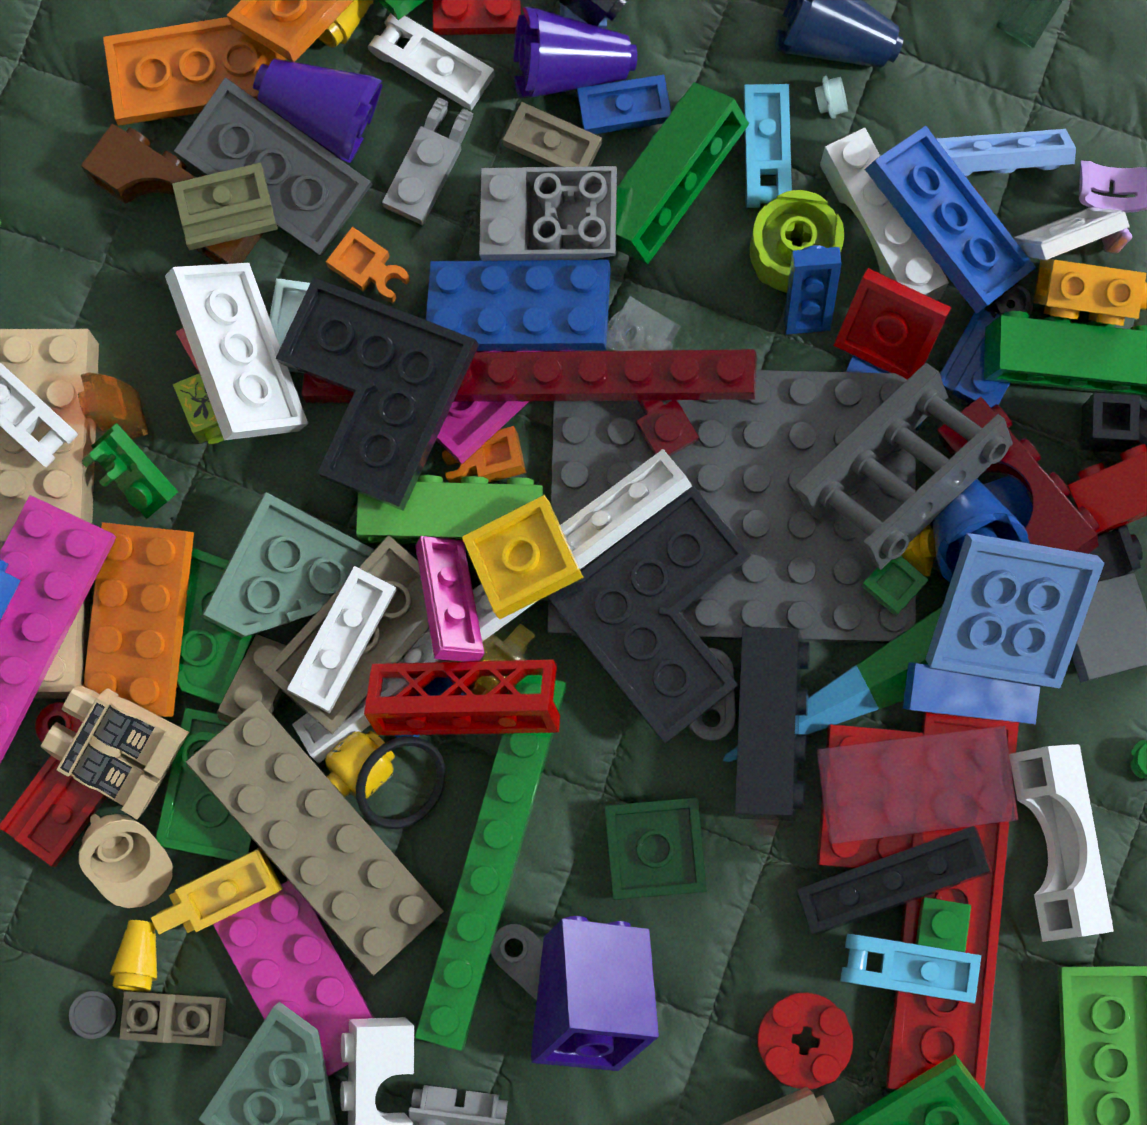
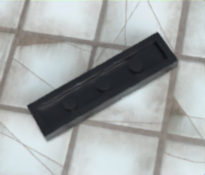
[797,826,993,935]

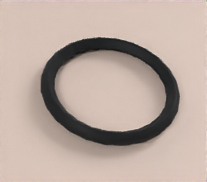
[356,736,446,829]

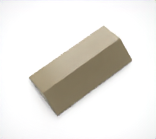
[263,536,429,735]

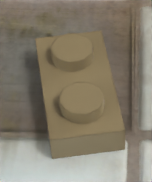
[503,102,602,167]
[217,634,286,723]

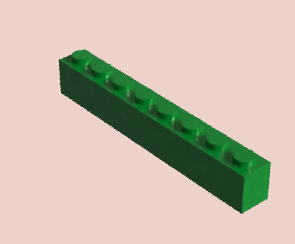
[415,675,566,1051]

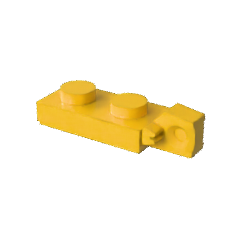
[151,848,283,935]

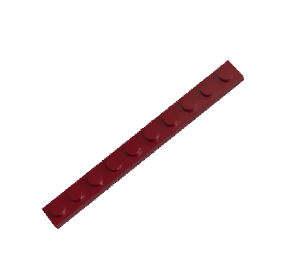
[302,349,757,403]

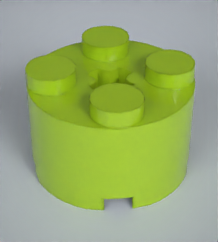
[749,190,844,292]

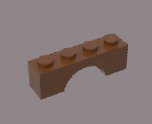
[81,123,264,264]

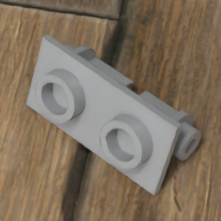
[409,1085,508,1125]

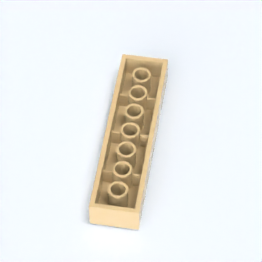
[0,329,99,698]

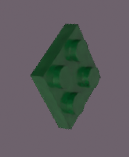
[605,798,707,900]

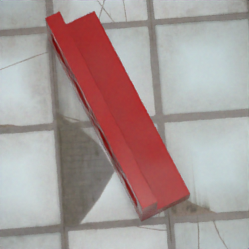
[364,660,560,735]

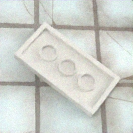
[165,263,308,440]

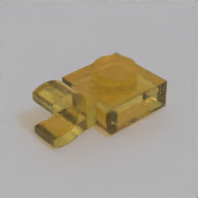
[477,624,535,692]

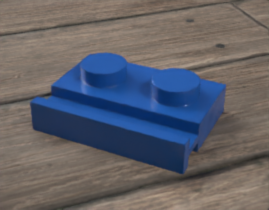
[940,309,1010,407]

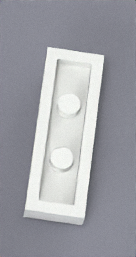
[287,566,396,714]

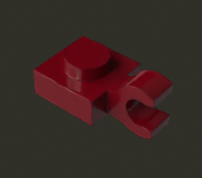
[636,400,699,456]

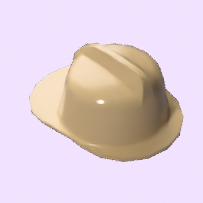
[78,814,172,908]

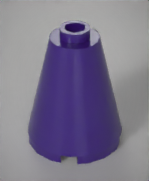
[513,7,637,98]
[253,58,383,163]

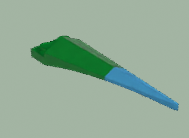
[723,603,944,762]

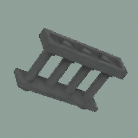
[795,363,1013,570]

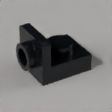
[1089,524,1143,582]

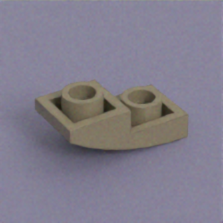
[119,991,226,1046]

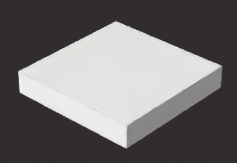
[1014,207,1130,260]

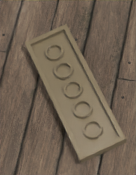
[185,699,444,976]

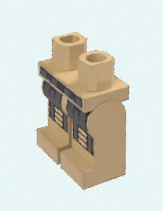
[41,685,189,820]

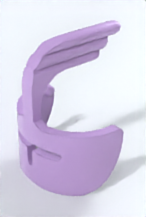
[1079,160,1147,254]

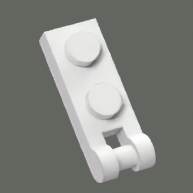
[368,13,495,111]
[0,363,78,468]

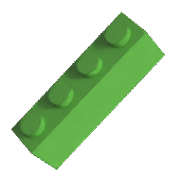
[356,475,543,546]

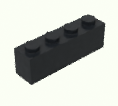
[735,627,810,821]

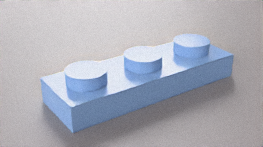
[936,129,1076,176]

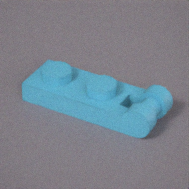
[743,84,792,208]
[840,934,981,1003]

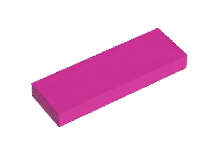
[415,536,484,662]

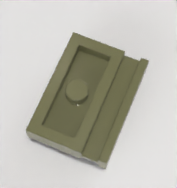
[172,162,278,251]

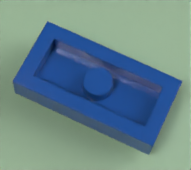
[577,75,671,134]

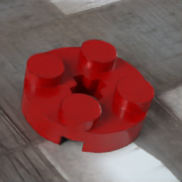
[757,993,853,1089]

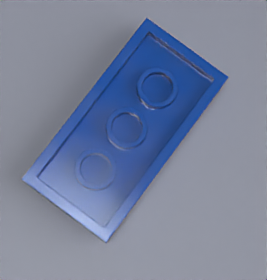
[864,126,1036,314]
[426,260,611,351]

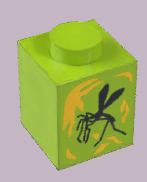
[173,373,224,444]

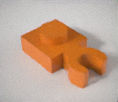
[326,227,410,303]
[442,426,526,483]

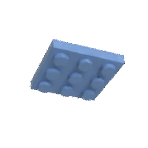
[925,533,1104,688]

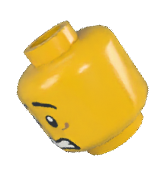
[325,730,395,799]

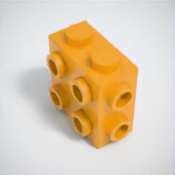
[1033,259,1147,326]

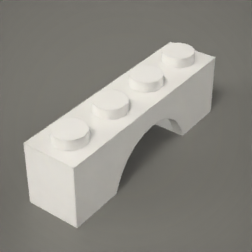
[820,128,949,300]
[1009,744,1113,942]

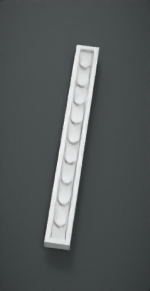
[292,449,692,763]

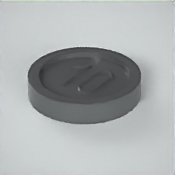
[69,991,118,1039]

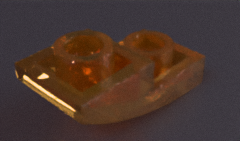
[78,372,149,439]

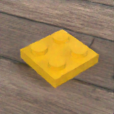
[462,495,584,619]

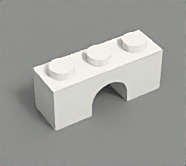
[340,1017,414,1125]

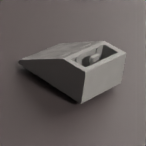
[479,166,617,261]

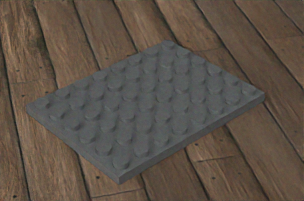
[548,370,916,644]

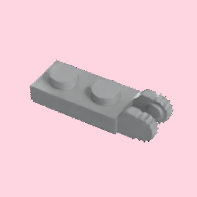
[382,98,473,225]

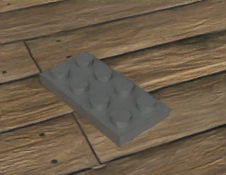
[174,78,373,256]

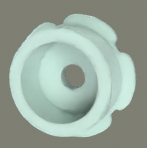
[815,75,848,119]

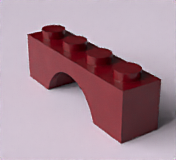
[937,397,1100,554]

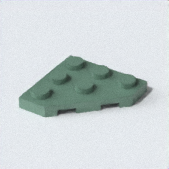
[201,492,375,638]
[198,1002,337,1125]

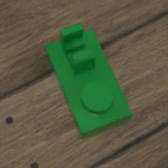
[82,423,178,519]

